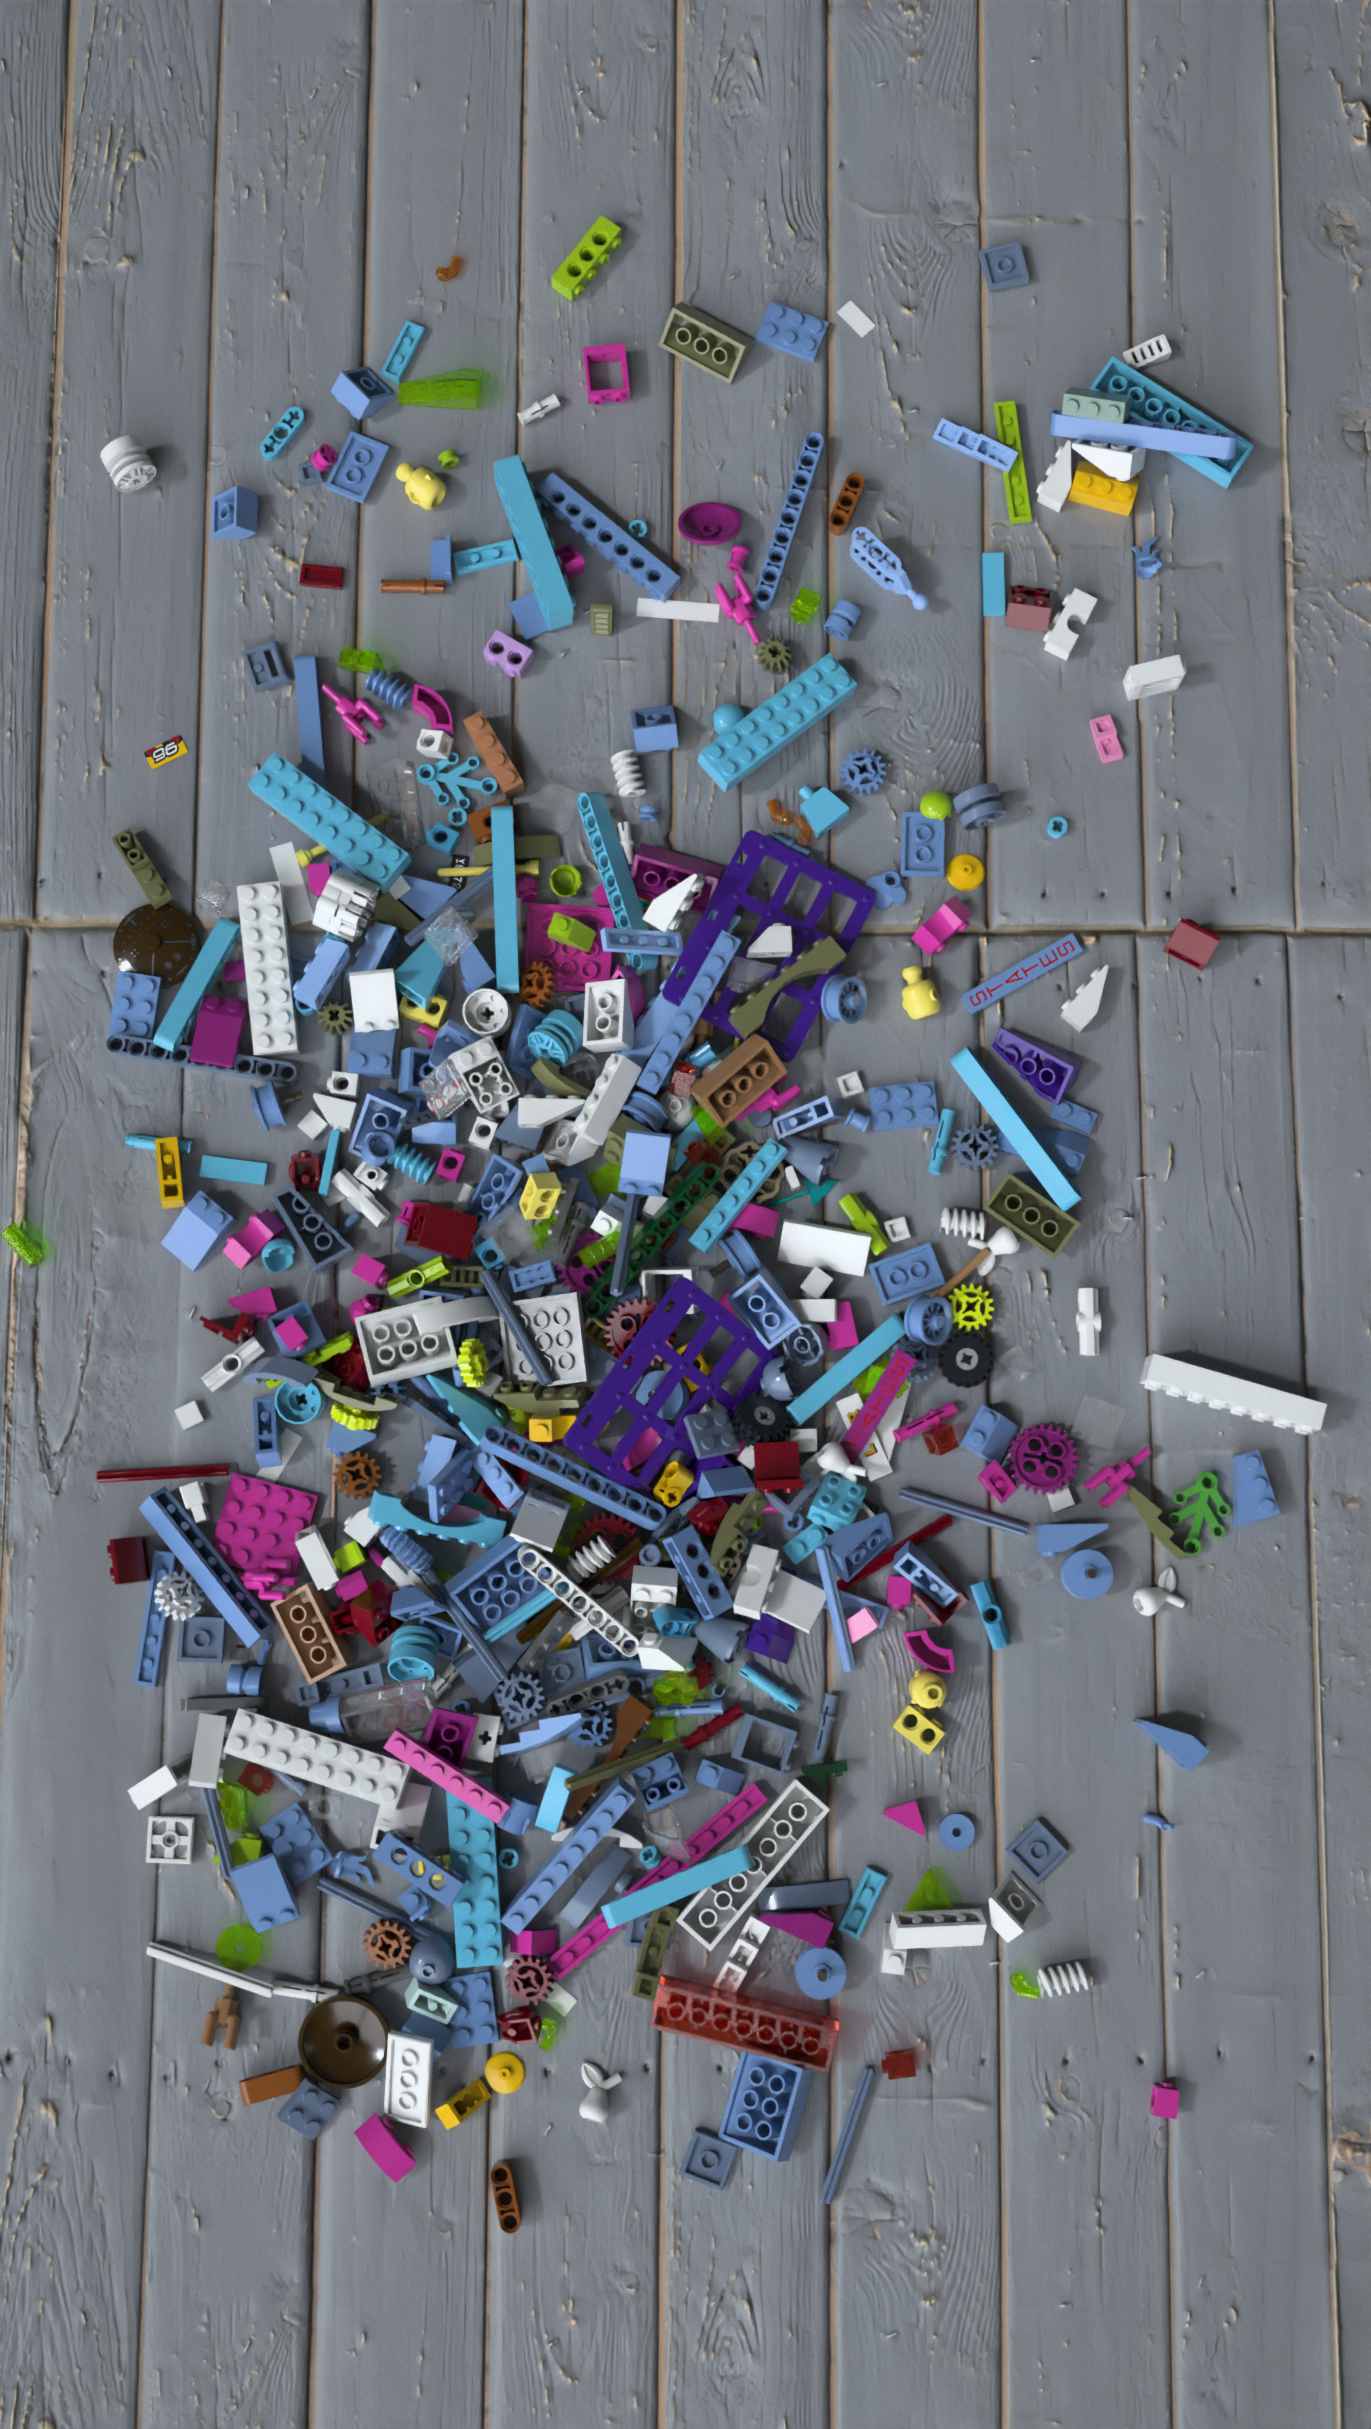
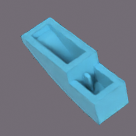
[535,1763,579,1834]

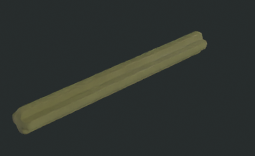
[564,1737,684,1792]

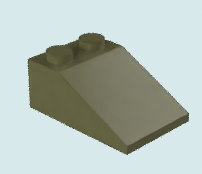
[603,1114,678,1175]

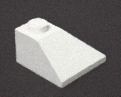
[541,1119,599,1166]
[637,1633,699,1671]
[989,1871,1042,1943]

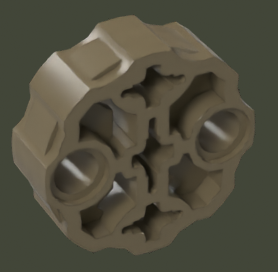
[719,1142,784,1206]

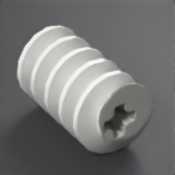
[610,749,646,798]
[939,1207,986,1240]
[566,1535,617,1583]
[1037,1961,1088,1998]

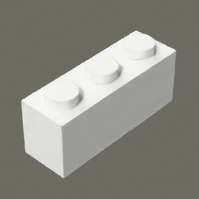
[189,1713,231,1789]

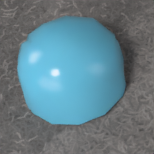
[713,703,745,736]
[261,1239,295,1272]

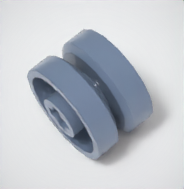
[952,783,1007,831]

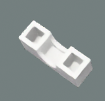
[1043,588,1098,661]
[733,1544,782,1620]

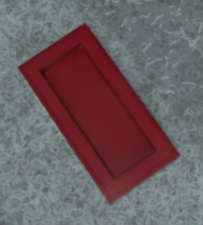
[299,563,345,590]

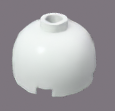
[659,1088,697,1132]

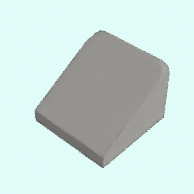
[476,1371,503,1398]

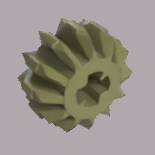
[756,637,793,674]
[317,999,354,1036]

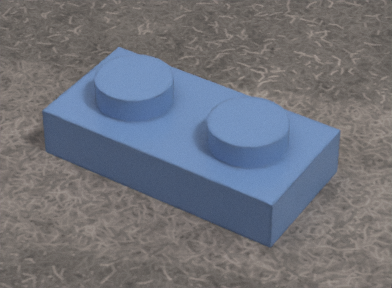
[1048,1099,1098,1135]

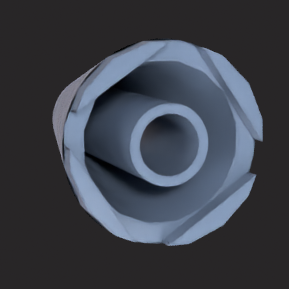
[778,1135,840,1187]
[691,1610,751,1666]

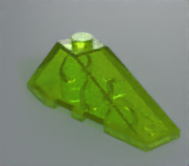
[397,368,484,411]

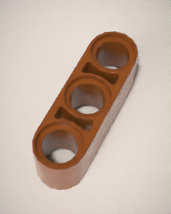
[829,472,865,536]
[239,2063,306,2105]
[490,2160,522,2234]

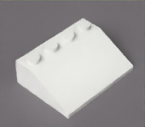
[354,1296,458,1387]

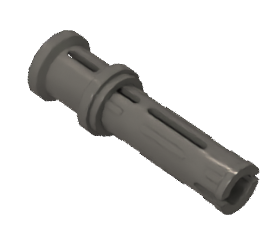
[553,1201,592,1268]
[344,1963,414,1996]

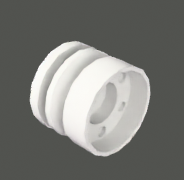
[100,435,157,492]
[463,988,512,1039]

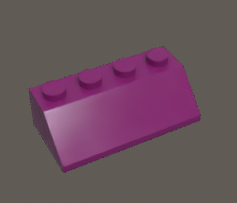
[631,843,723,913]

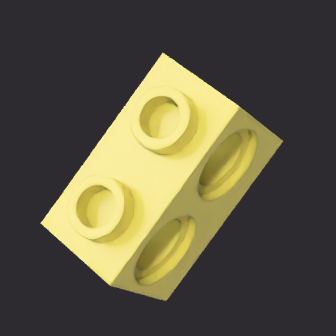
[397,993,449,1029]
[519,1172,562,1220]
[891,1704,945,1755]

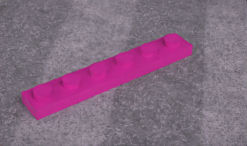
[383,1727,511,1824]

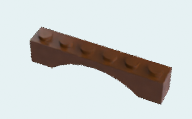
[564,1691,655,1819]

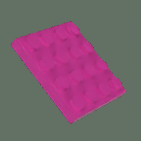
[524,903,614,993]
[211,1473,319,1577]

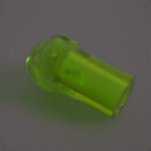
[1010,1972,1040,2000]
[539,2018,557,2052]

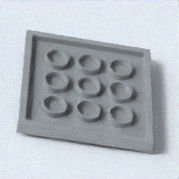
[499,1292,591,1387]

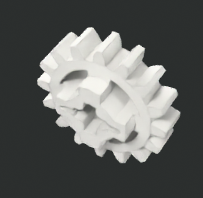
[154,1572,204,1621]

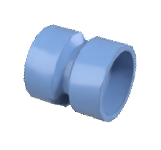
[823,600,861,641]
[361,1131,395,1167]
[227,1664,264,1696]

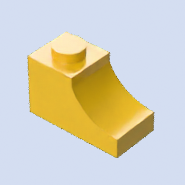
[529,1414,577,1442]
[435,2077,492,2130]

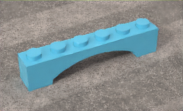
[367,1490,507,1549]

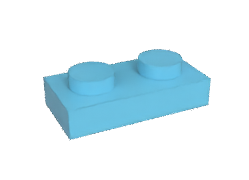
[782,1523,828,1565]

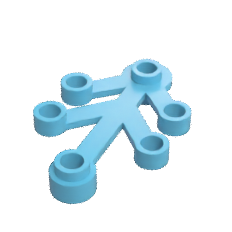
[416,752,498,811]

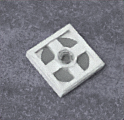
[146,1815,195,1864]

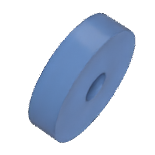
[938,1813,975,1851]

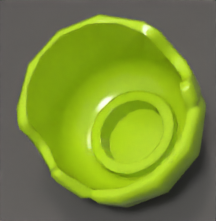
[920,790,953,821]
[549,864,582,898]
[507,1405,532,1435]

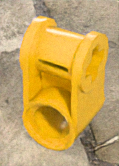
[653,1461,694,1507]

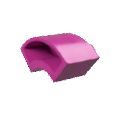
[412,684,455,737]
[911,896,973,956]
[610,965,645,1026]
[726,1203,780,1240]
[222,1209,286,1269]
[611,1420,667,1472]
[902,1630,955,1673]
[354,2113,417,2183]

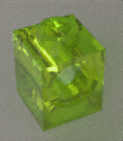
[790,587,821,625]

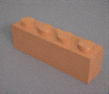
[463,711,525,800]

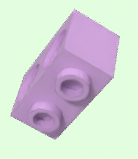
[483,629,534,679]

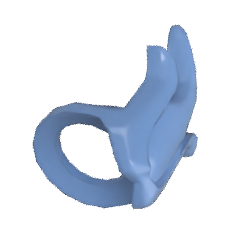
[1131,535,1162,579]
[330,1850,375,1887]

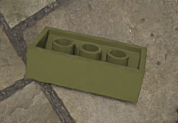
[658,301,754,384]
[983,1172,1081,1259]

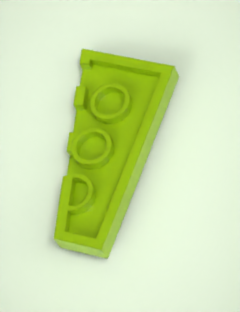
[265,1330,354,1389]

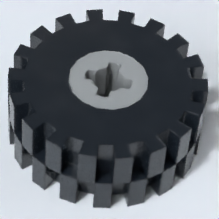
[937,1332,995,1389]
[731,1392,791,1450]

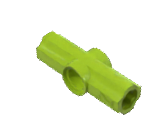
[838,1191,891,1257]
[386,1254,452,1299]

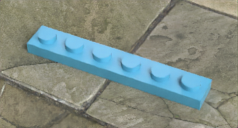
[688,1138,788,1255]

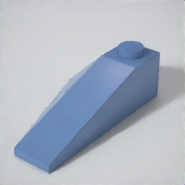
[994,1128,1090,1179]
[465,1153,524,1241]
[581,1633,657,1684]

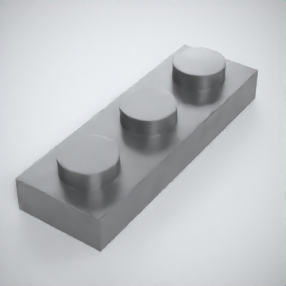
[548,1177,580,1246]
[517,1610,576,1674]

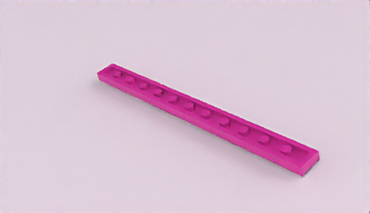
[544,1782,768,1981]

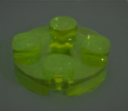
[653,1671,698,1706]
[216,1924,263,1972]

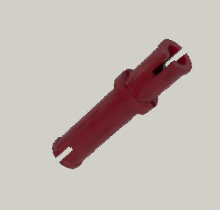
[681,1703,745,1752]

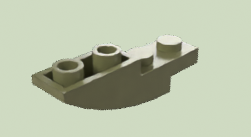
[111,827,174,910]
[493,1380,586,1416]
[710,1489,769,1577]

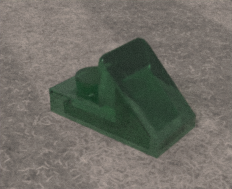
[800,1761,848,1792]

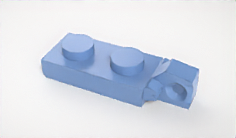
[557,1163,598,1222]

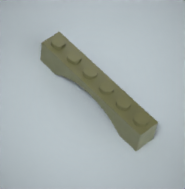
[728,936,847,1040]

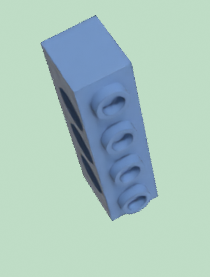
[662,1525,734,1621]
[372,1830,466,1908]

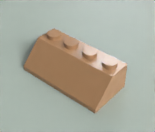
[689,1033,788,1129]
[270,1582,357,1685]

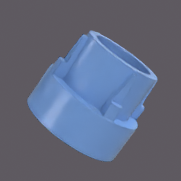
[309,1695,352,1735]
[496,1791,540,1835]

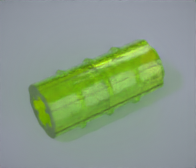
[1,1223,44,1268]
[578,1230,620,1269]

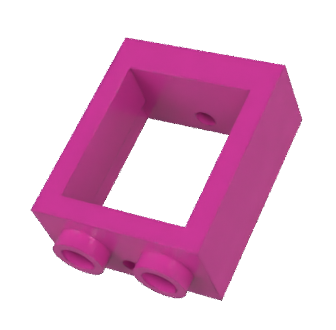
[583,343,630,405]

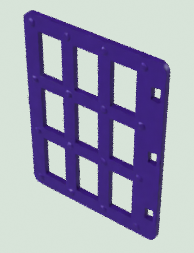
[662,830,876,1062]
[563,1277,780,1506]

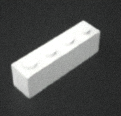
[572,1054,642,1145]
[889,1908,987,1949]

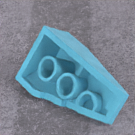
[426,1371,509,1446]

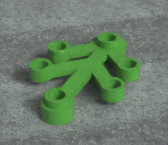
[1167,1471,1230,1556]

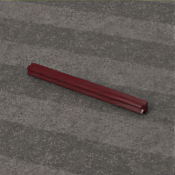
[96,1463,230,1483]
[836,1514,953,1591]

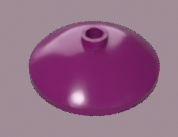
[678,502,742,546]

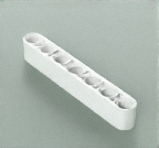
[517,1545,640,1657]

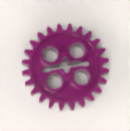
[555,1230,618,1295]
[1006,1423,1080,1496]

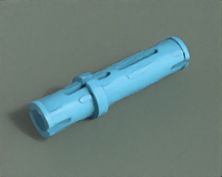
[927,1109,956,1175]
[125,1133,194,1155]
[738,1662,802,1713]

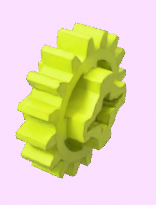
[948,1283,994,1332]
[458,1338,489,1387]
[330,1402,380,1431]

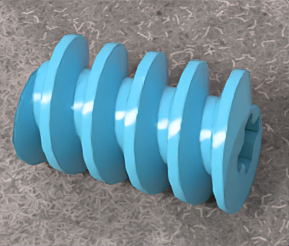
[388,1143,437,1187]

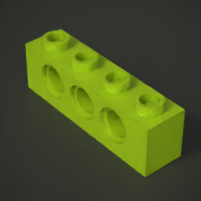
[551,215,622,301]

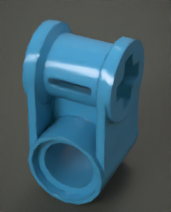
[653,1606,699,1639]

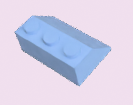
[346,922,401,985]
[293,938,351,1011]
[410,1434,460,1504]

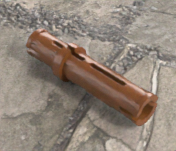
[380,578,445,595]

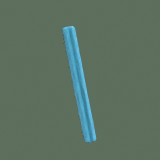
[482,1573,578,1646]

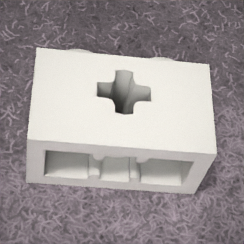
[466,1712,505,1763]

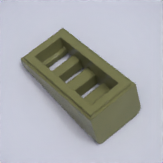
[590,603,613,636]
[439,1265,486,1289]

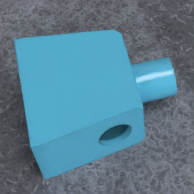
[799,784,850,839]

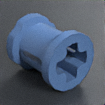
[844,1107,872,1134]

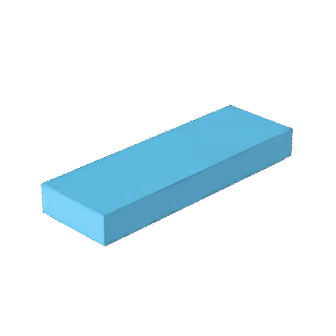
[380,320,426,384]
[452,539,519,575]
[982,553,1005,616]
[319,1129,342,1198]
[199,1155,268,1186]
[837,1866,887,1940]

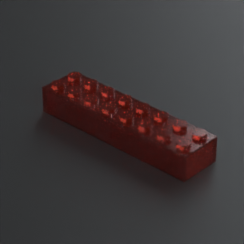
[648,1974,839,2073]

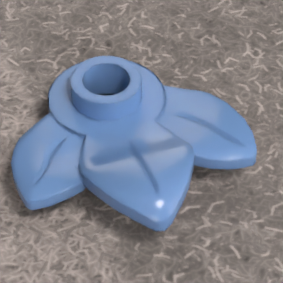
[864,870,906,910]

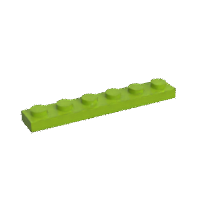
[993,400,1032,525]

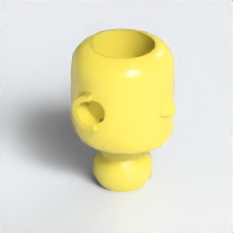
[396,462,446,510]
[902,965,941,1020]
[908,1669,947,1709]

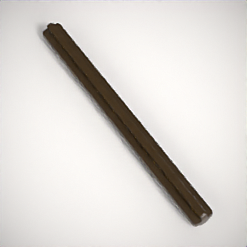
[515,1537,644,1645]

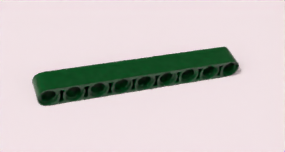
[581,1160,720,1318]

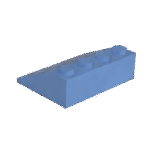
[444,1534,550,1635]
[718,2046,814,2162]

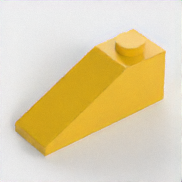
[155,1137,185,1209]

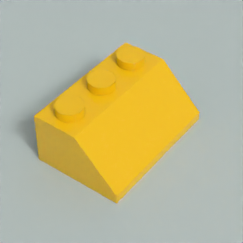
[1068,460,1140,517]

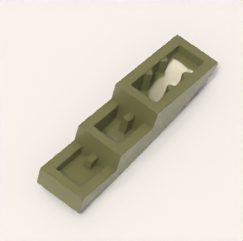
[1126,1482,1186,1561]

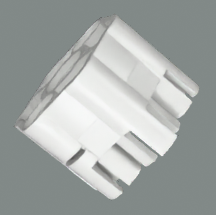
[313,868,380,942]

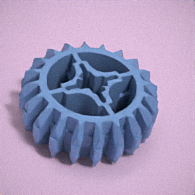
[379,1525,435,1575]

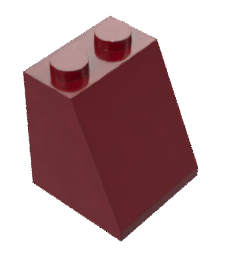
[403,1202,478,1260]

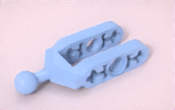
[849,527,929,610]

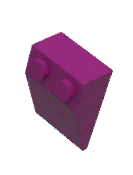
[190,995,249,1068]
[415,1706,479,1770]
[758,1907,834,1949]

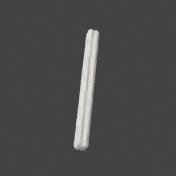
[146,1942,275,1998]

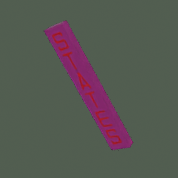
[840,1348,917,1465]

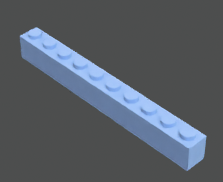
[615,909,741,1081]

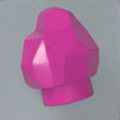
[515,873,538,904]
[349,1295,379,1325]

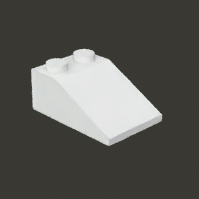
[1072,439,1146,481]
[349,969,399,1033]
[583,979,634,1053]
[343,1490,411,1548]

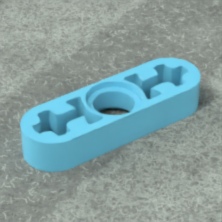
[260,407,305,461]

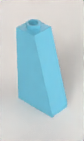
[394,924,458,1010]

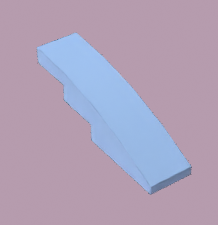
[932,418,1018,472]
[500,1713,590,1755]

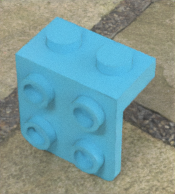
[806,1471,867,1532]

